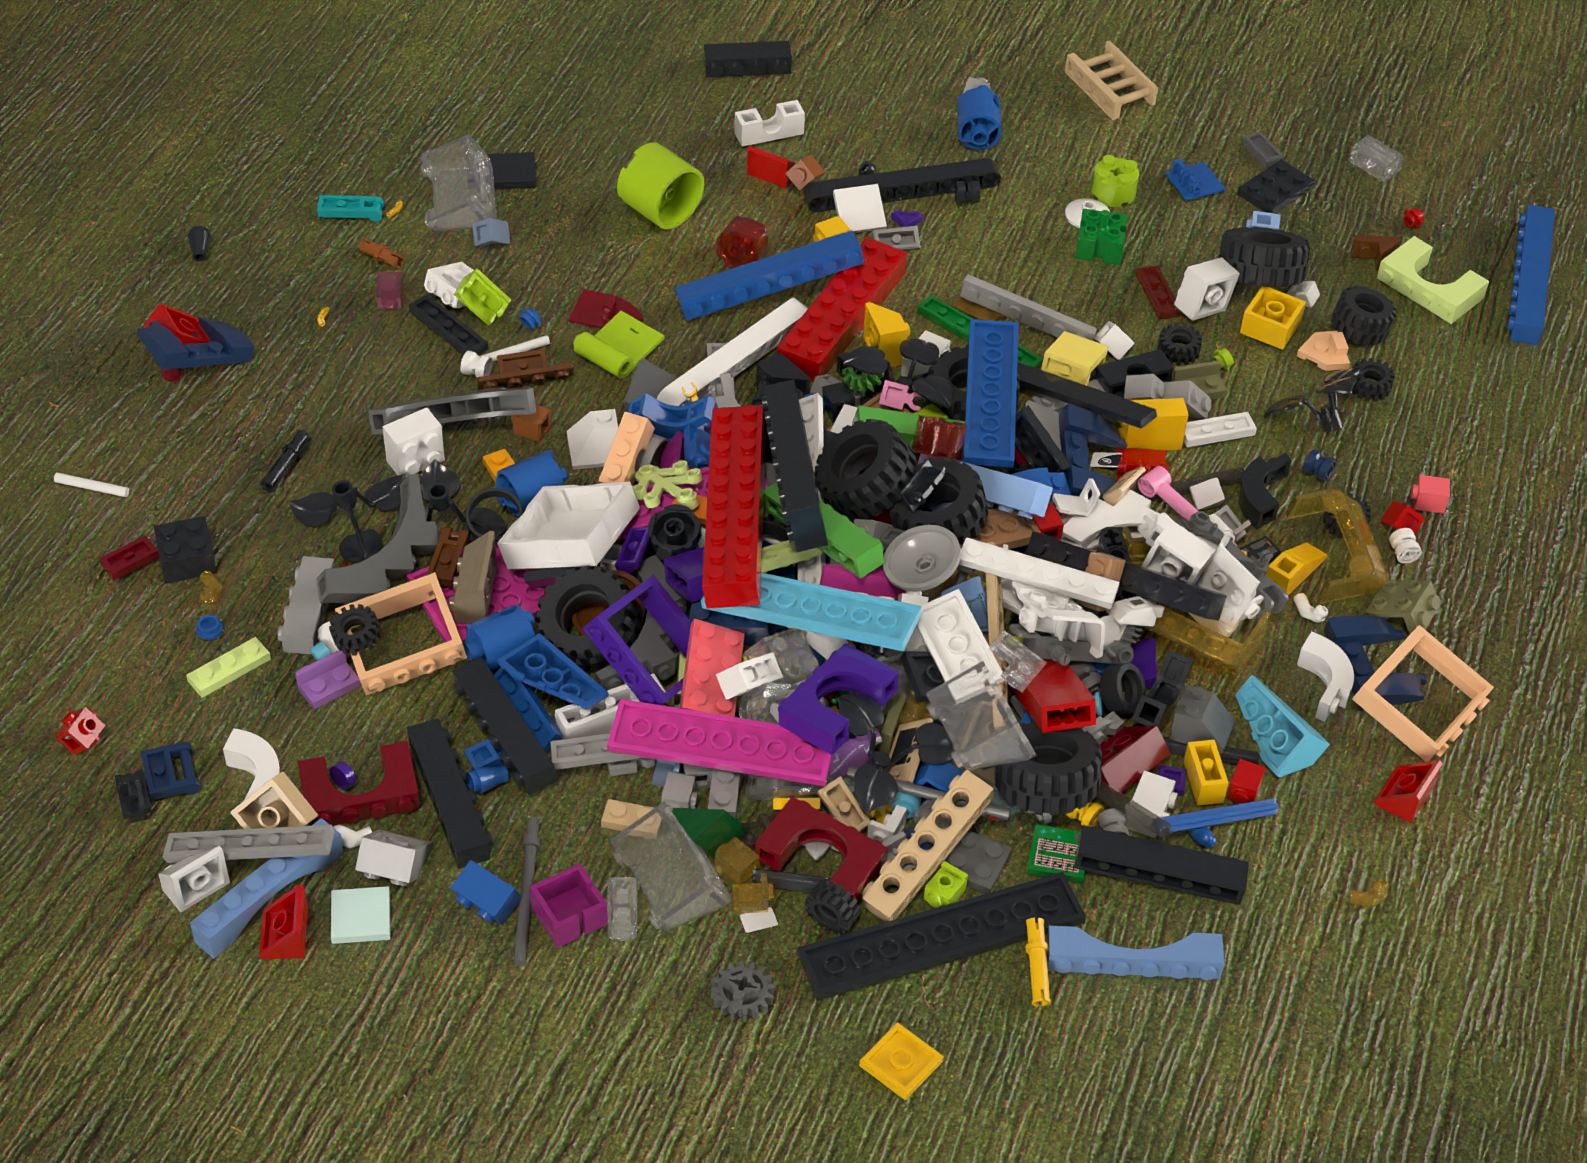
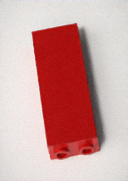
[1006,644,1096,733]

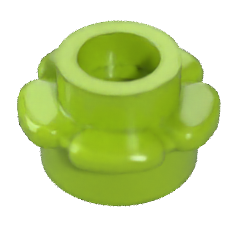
[1212,348,1234,371]

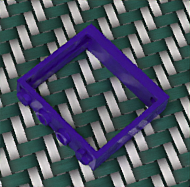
[582,574,692,705]

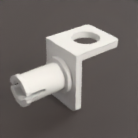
[1052,478,1100,525]

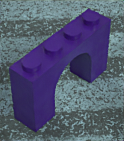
[778,643,899,755]

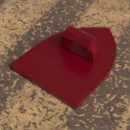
[569,289,643,329]

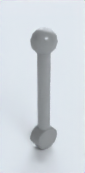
[877,645,928,665]

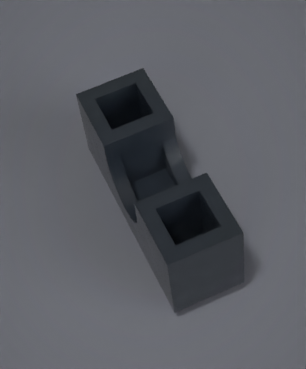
[1094,349,1174,398]

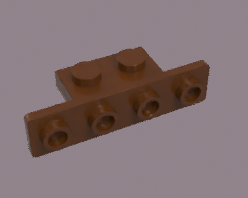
[477,349,574,389]

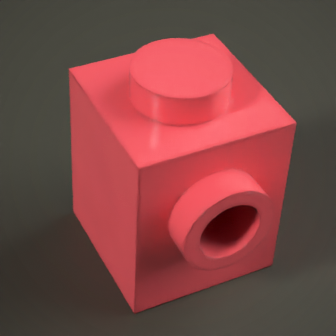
[1410,475,1450,514]

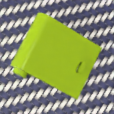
[573,311,665,379]

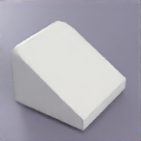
[1287,281,1320,307]
[1189,478,1225,511]

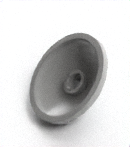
[883,525,961,591]

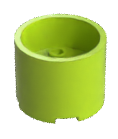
[617,142,704,229]

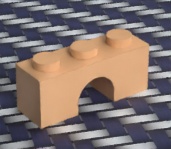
[598,412,655,487]

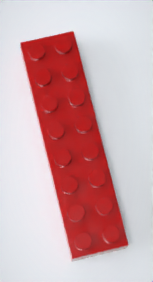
[777,237,908,382]

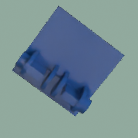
[1165,159,1225,201]

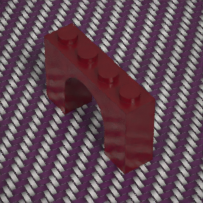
[297,741,420,826]
[755,796,888,904]

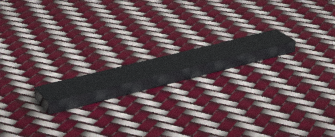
[1017,362,1157,429]

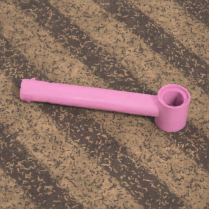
[1138,466,1237,546]

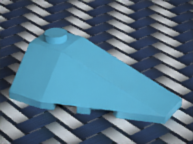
[1235,675,1330,777]

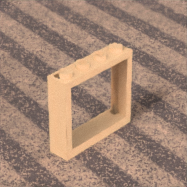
[335,573,467,695]
[1352,625,1494,762]

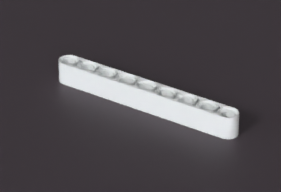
[657,298,808,406]

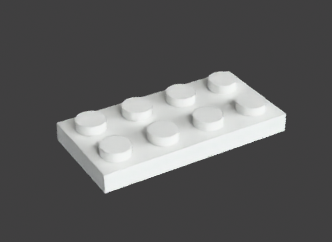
[916,589,1005,703]

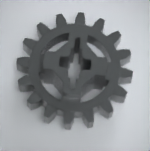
[711,961,775,1023]

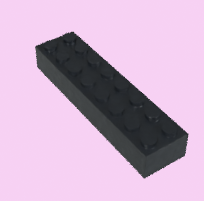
[761,379,828,552]

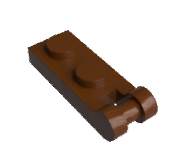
[426,526,471,587]

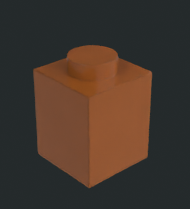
[786,155,825,191]
[511,404,551,442]

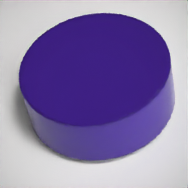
[330,761,356,790]

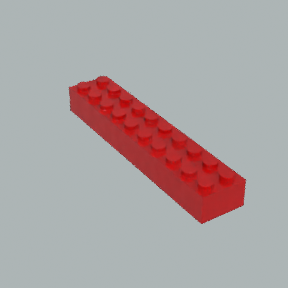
[702,405,766,609]

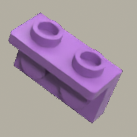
[295,650,361,709]

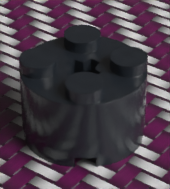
[648,504,704,562]

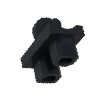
[114,769,152,823]

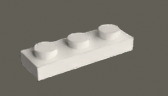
[1184,412,1257,447]

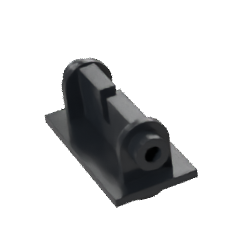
[900,460,946,513]

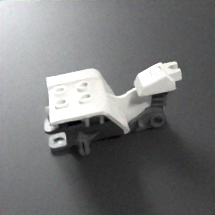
[1138,511,1288,646]
[1004,581,1164,665]

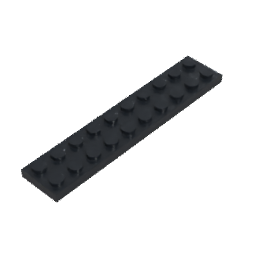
[797,872,1086,1001]

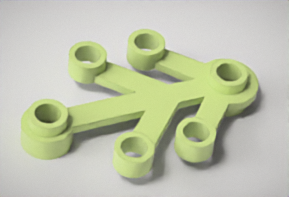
[632,461,703,510]

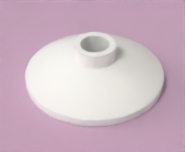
[1065,198,1110,228]

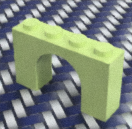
[1377,236,1489,324]

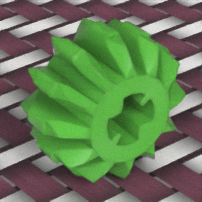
[842,367,885,395]

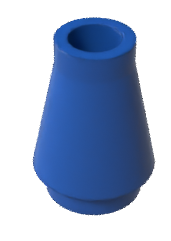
[466,766,509,795]

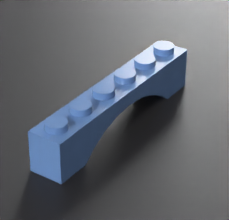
[190,818,344,959]
[1046,926,1224,980]

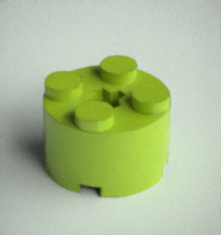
[1091,155,1139,207]

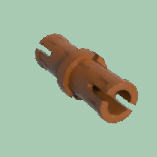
[359,238,405,269]

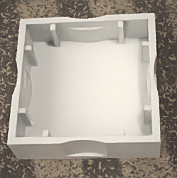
[497,482,640,569]

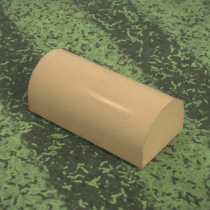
[816,776,870,831]

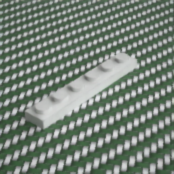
[959,537,1119,609]

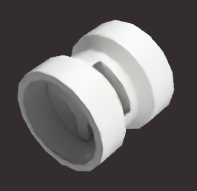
[460,351,493,377]
[1389,528,1422,564]

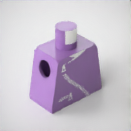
[828,728,882,782]

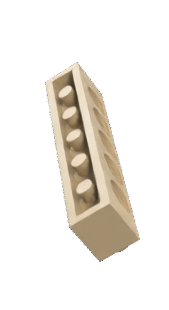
[862,769,994,922]

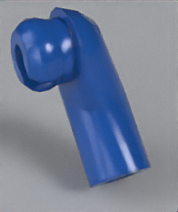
[1189,827,1216,849]

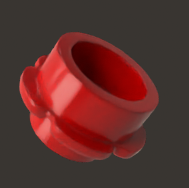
[1403,207,1425,229]

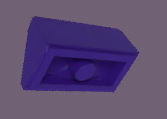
[614,527,650,574]
[1130,638,1157,689]

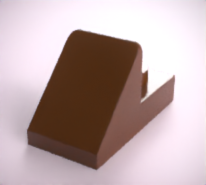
[1351,235,1401,270]

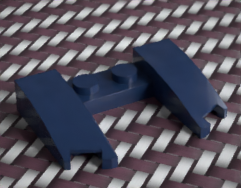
[137,317,255,370]
[1059,404,1127,501]
[1324,615,1427,711]

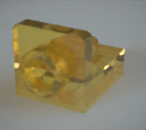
[899,689,935,723]
[732,873,773,914]

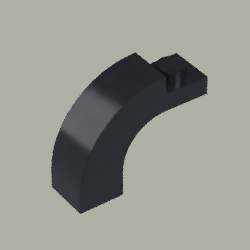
[1238,453,1292,529]
[1131,650,1195,731]

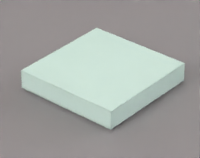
[331,886,390,944]

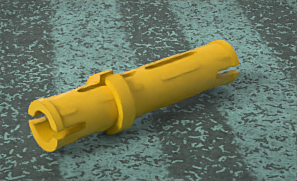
[1026,918,1051,1007]

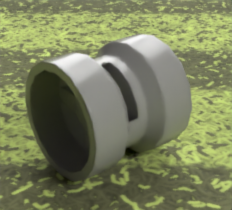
[1098,808,1129,835]

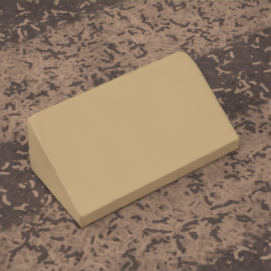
[1103,467,1146,506]

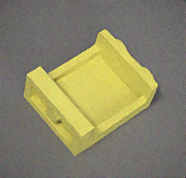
[1041,331,1109,386]

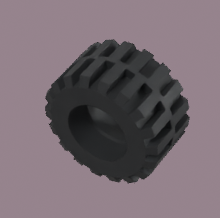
[1331,286,1397,346]

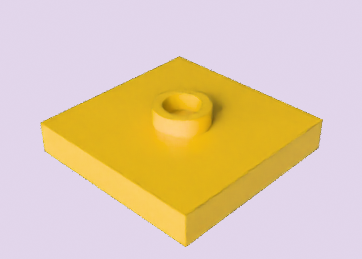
[859,1022,944,1101]

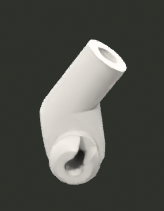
[1294,593,1328,623]
[333,825,372,849]

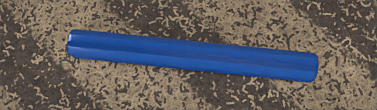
[1154,799,1279,834]

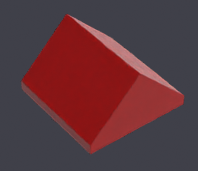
[747,146,796,189]
[1373,760,1442,823]
[259,884,309,959]

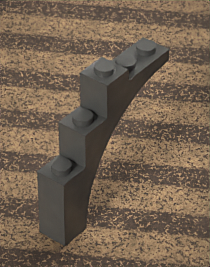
[368,387,537,434]
[316,474,440,603]
[595,555,688,691]

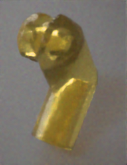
[200,571,222,604]

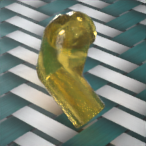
[1349,880,1389,907]

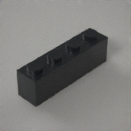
[704,41,792,78]

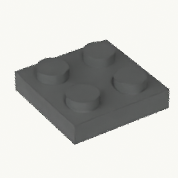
[938,830,1012,894]

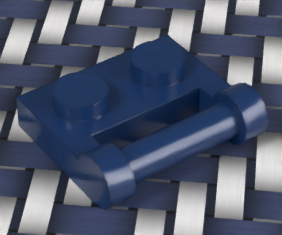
[141,742,201,801]

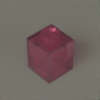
[376,272,403,308]

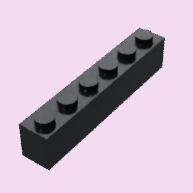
[452,657,558,795]
[407,718,493,869]
[1074,825,1249,905]

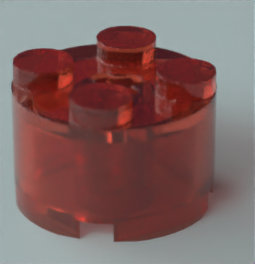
[715,216,768,269]
[912,415,967,460]

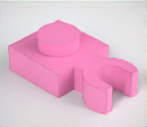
[879,380,923,411]

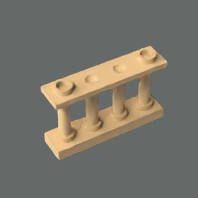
[1065,40,1158,120]

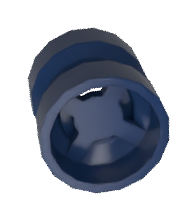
[1302,449,1337,482]

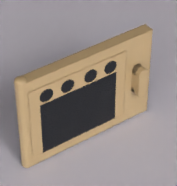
[887,718,933,783]

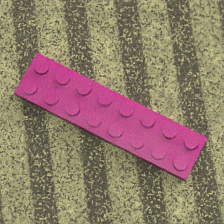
[607,699,833,786]

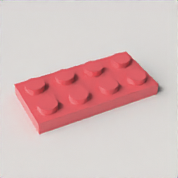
[680,618,744,717]

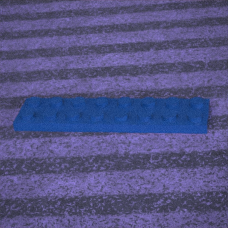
[963,319,1019,468]

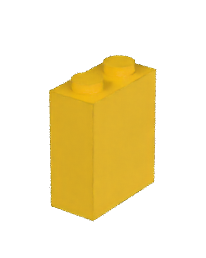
[1117,398,1188,451]

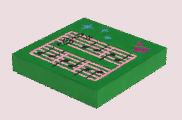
[1027,824,1085,884]

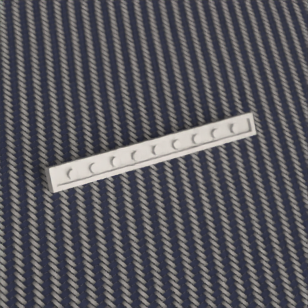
[798,393,826,585]

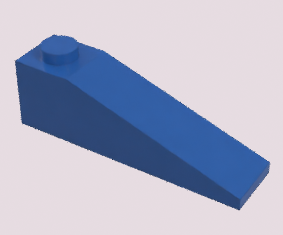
[497,633,609,710]

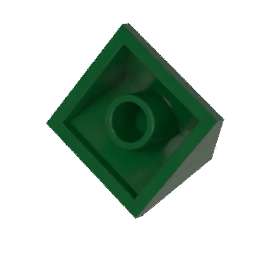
[672,808,747,859]

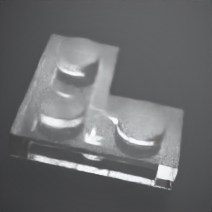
[989,630,1047,693]

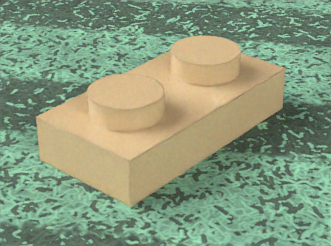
[601,799,662,838]

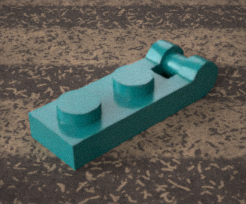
[317,195,384,222]

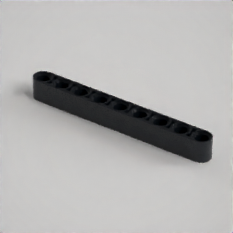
[803,158,1001,212]

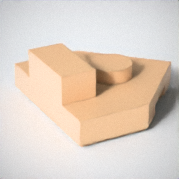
[1297,331,1350,371]

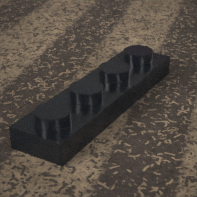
[409,294,488,355]

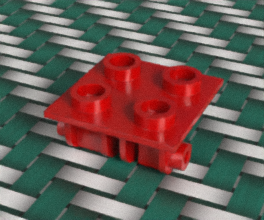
[1116,448,1169,486]

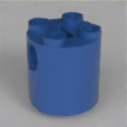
[957,85,1002,150]
[495,449,568,517]
[463,605,537,672]

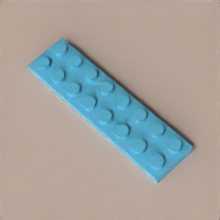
[701,573,922,651]

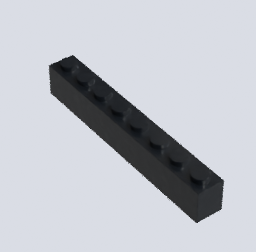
[1025,531,1227,621]

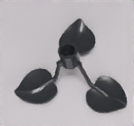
[843,339,954,409]
[1264,367,1363,432]
[391,459,507,543]
[290,474,406,563]
[838,693,960,814]

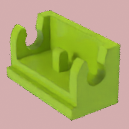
[453,269,511,326]

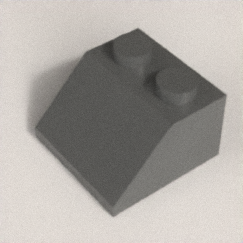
[1170,685,1235,754]

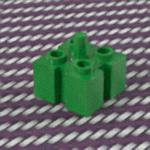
[1075,209,1128,265]

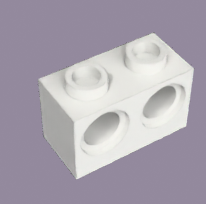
[716,652,783,700]

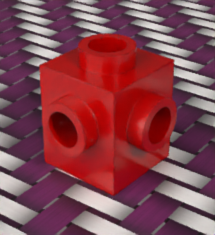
[54,707,105,755]

